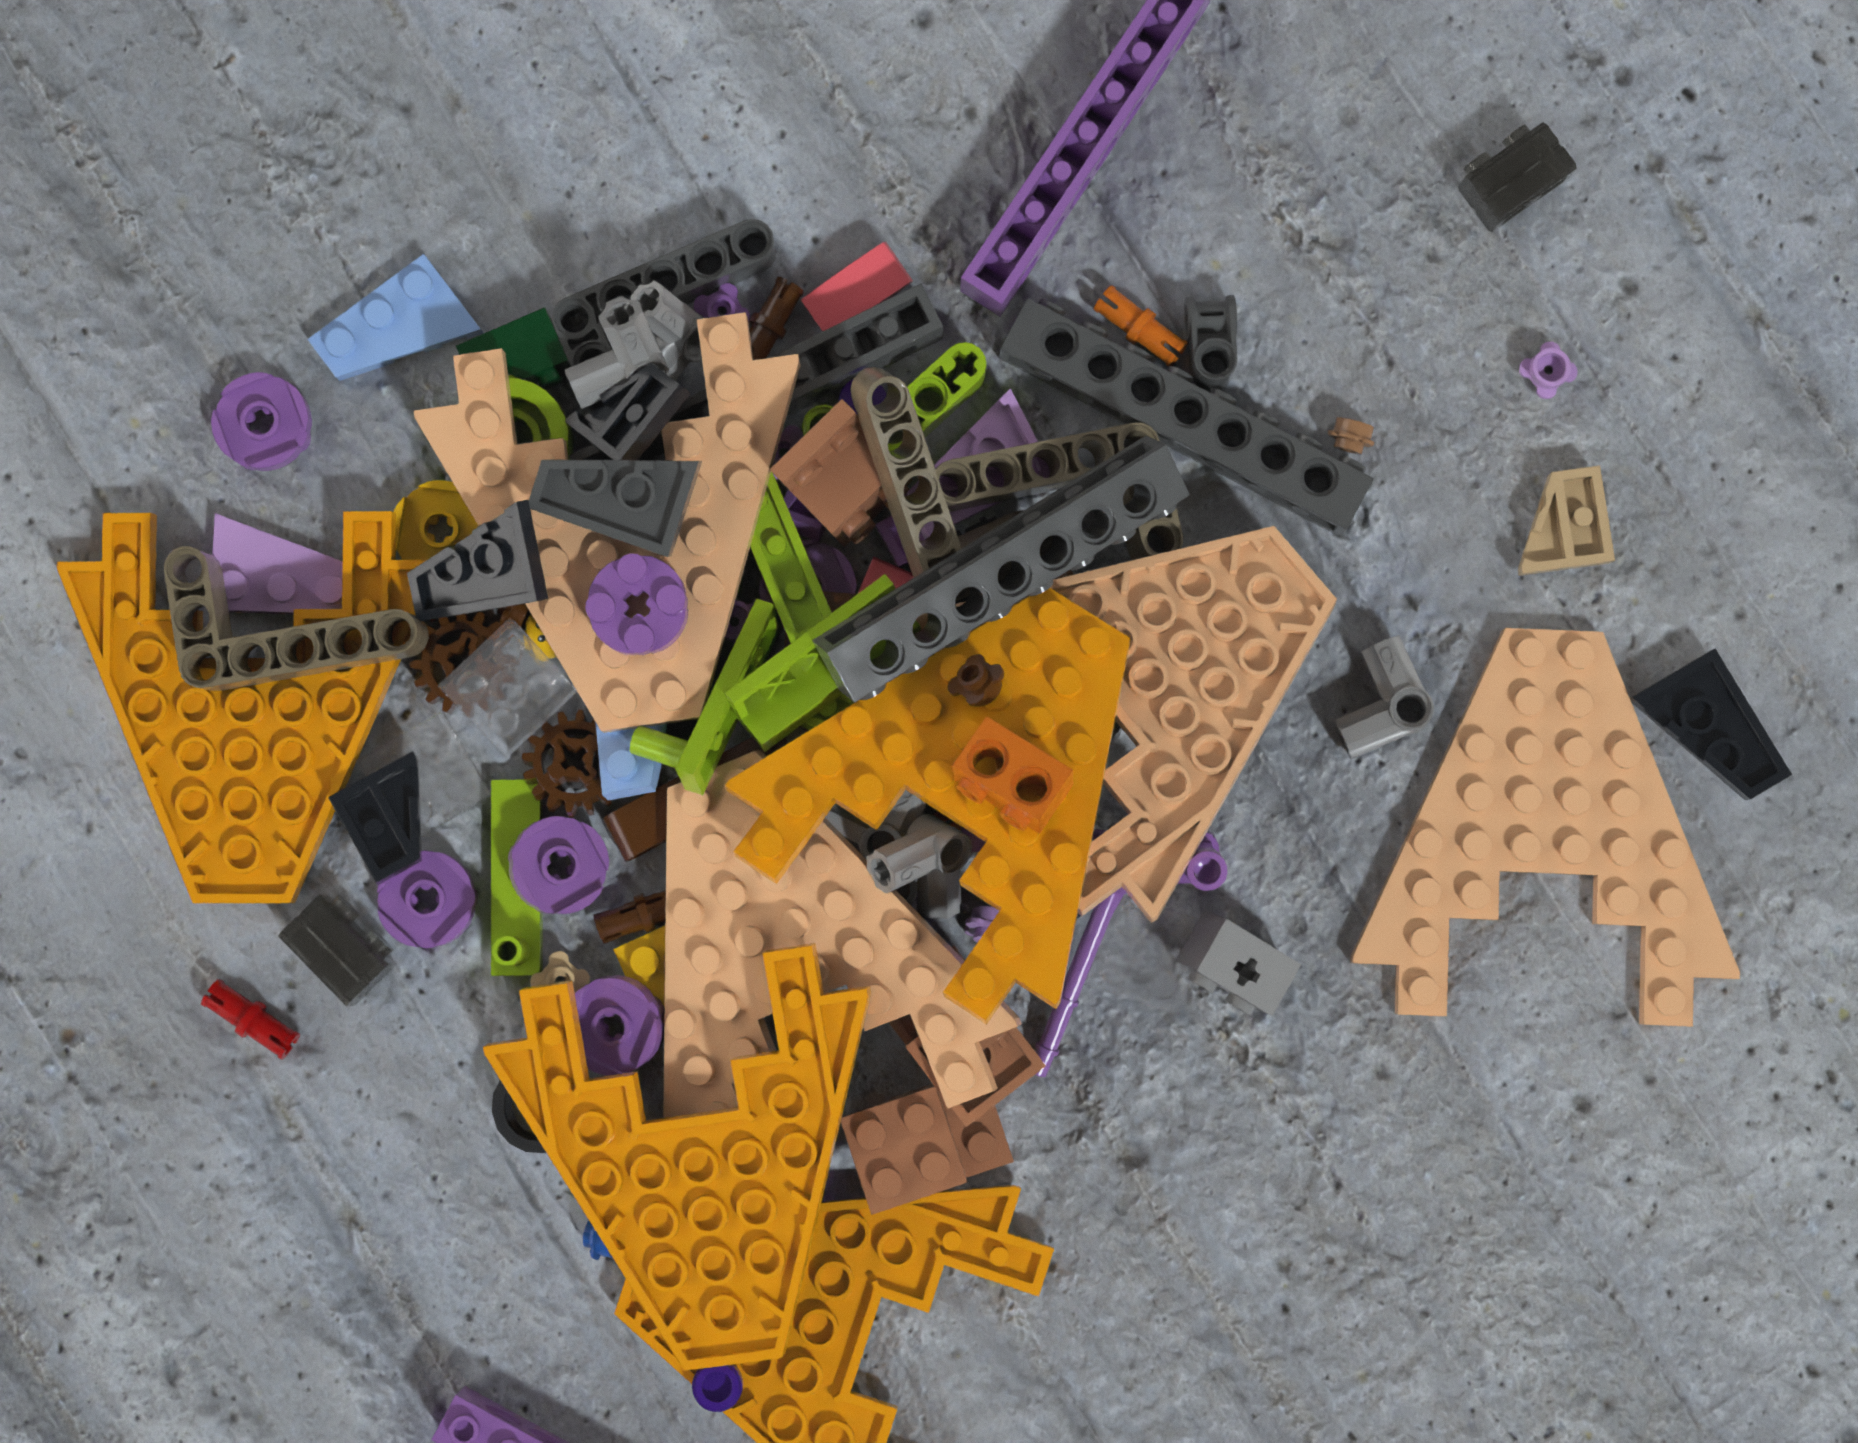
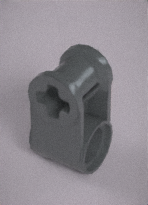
[1184,295,1238,392]

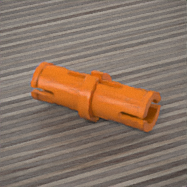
[1093,285,1189,366]

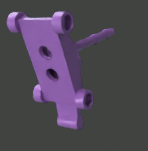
[960,826,1228,1077]

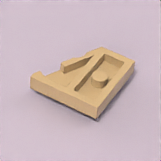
[1518,465,1615,576]

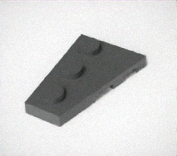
[529,459,702,557]

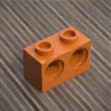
[952,716,1074,834]

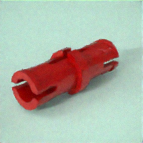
[201,978,300,1060]

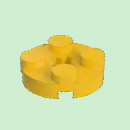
[394,480,479,560]

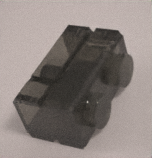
[1458,122,1577,233]
[278,894,396,1007]

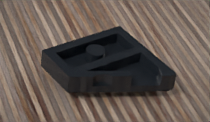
[565,363,690,460]
[328,751,422,885]

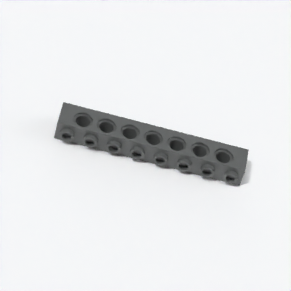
[569,283,943,460]
[999,298,1374,537]
[812,436,1190,703]

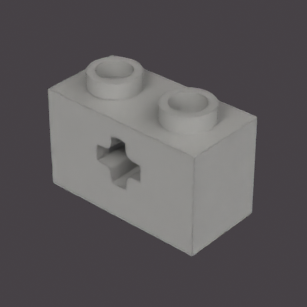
[1175,909,1301,1016]

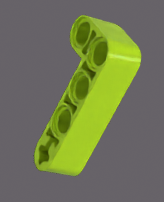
[802,342,987,451]

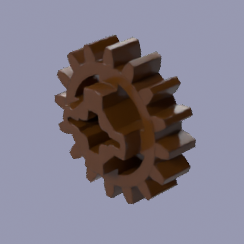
[410,612,519,717]
[522,709,612,818]

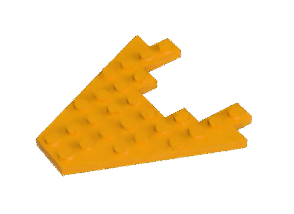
[57,511,427,903]
[725,588,1130,1025]
[483,943,871,1371]
[614,1185,1054,1443]

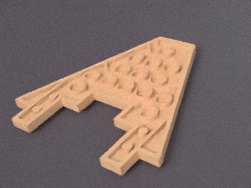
[414,312,801,733]
[916,526,1337,923]
[1350,628,1740,1027]
[663,750,1022,1118]

